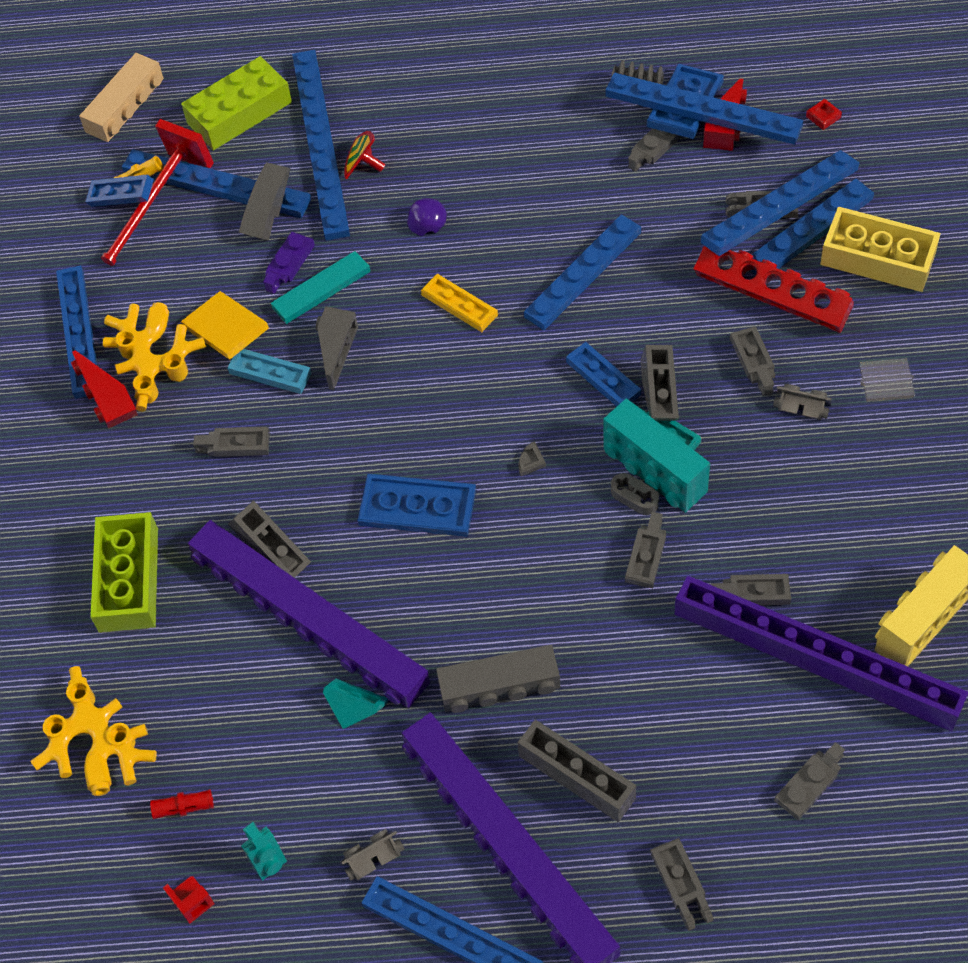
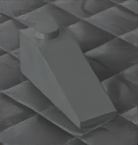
[316,306,358,390]
[640,345,679,421]
[228,500,311,578]

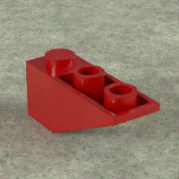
[703,78,747,151]
[71,350,138,429]

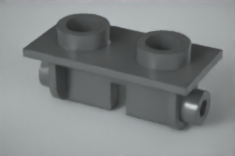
[773,384,832,420]
[339,828,405,881]

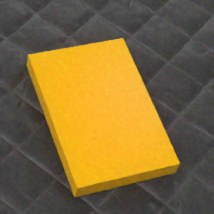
[181,291,269,360]

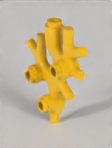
[103,302,206,412]
[30,666,157,796]

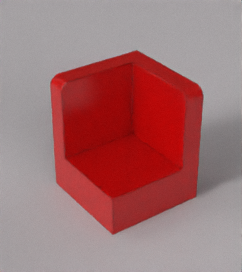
[162,876,215,924]

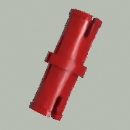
[150,789,214,819]

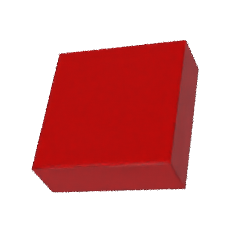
[806,98,842,130]

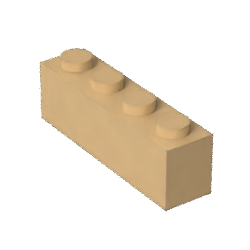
[79,53,164,142]

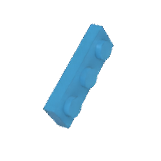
[227,349,312,394]

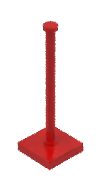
[101,119,214,266]

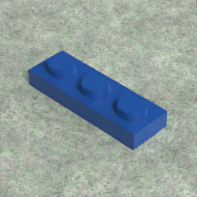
[85,175,154,207]
[566,342,641,407]

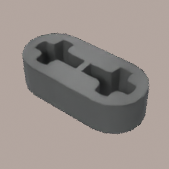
[611,473,659,515]

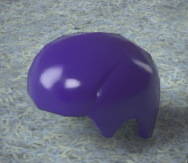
[407,198,447,236]

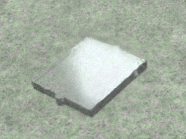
[859,358,915,402]

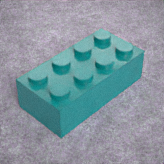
[603,398,710,513]

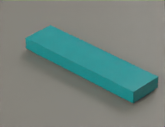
[271,251,371,324]

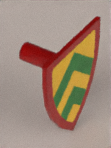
[344,131,385,179]

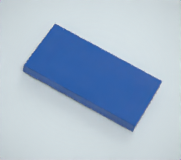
[646,64,724,139]
[357,473,476,537]

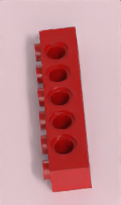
[693,246,854,333]

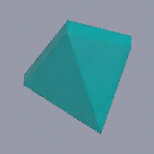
[323,679,388,729]

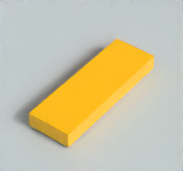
[421,274,498,332]

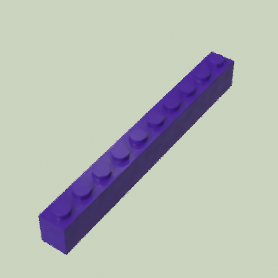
[188,520,430,709]
[674,575,968,732]
[402,712,620,963]

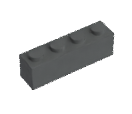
[436,644,560,713]
[517,719,636,823]

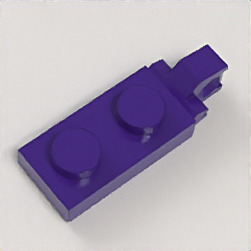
[263,232,315,294]

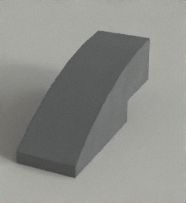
[239,162,291,241]

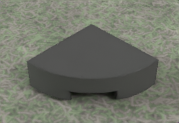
[518,441,546,477]

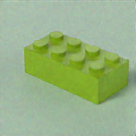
[181,56,292,151]
[91,512,158,633]

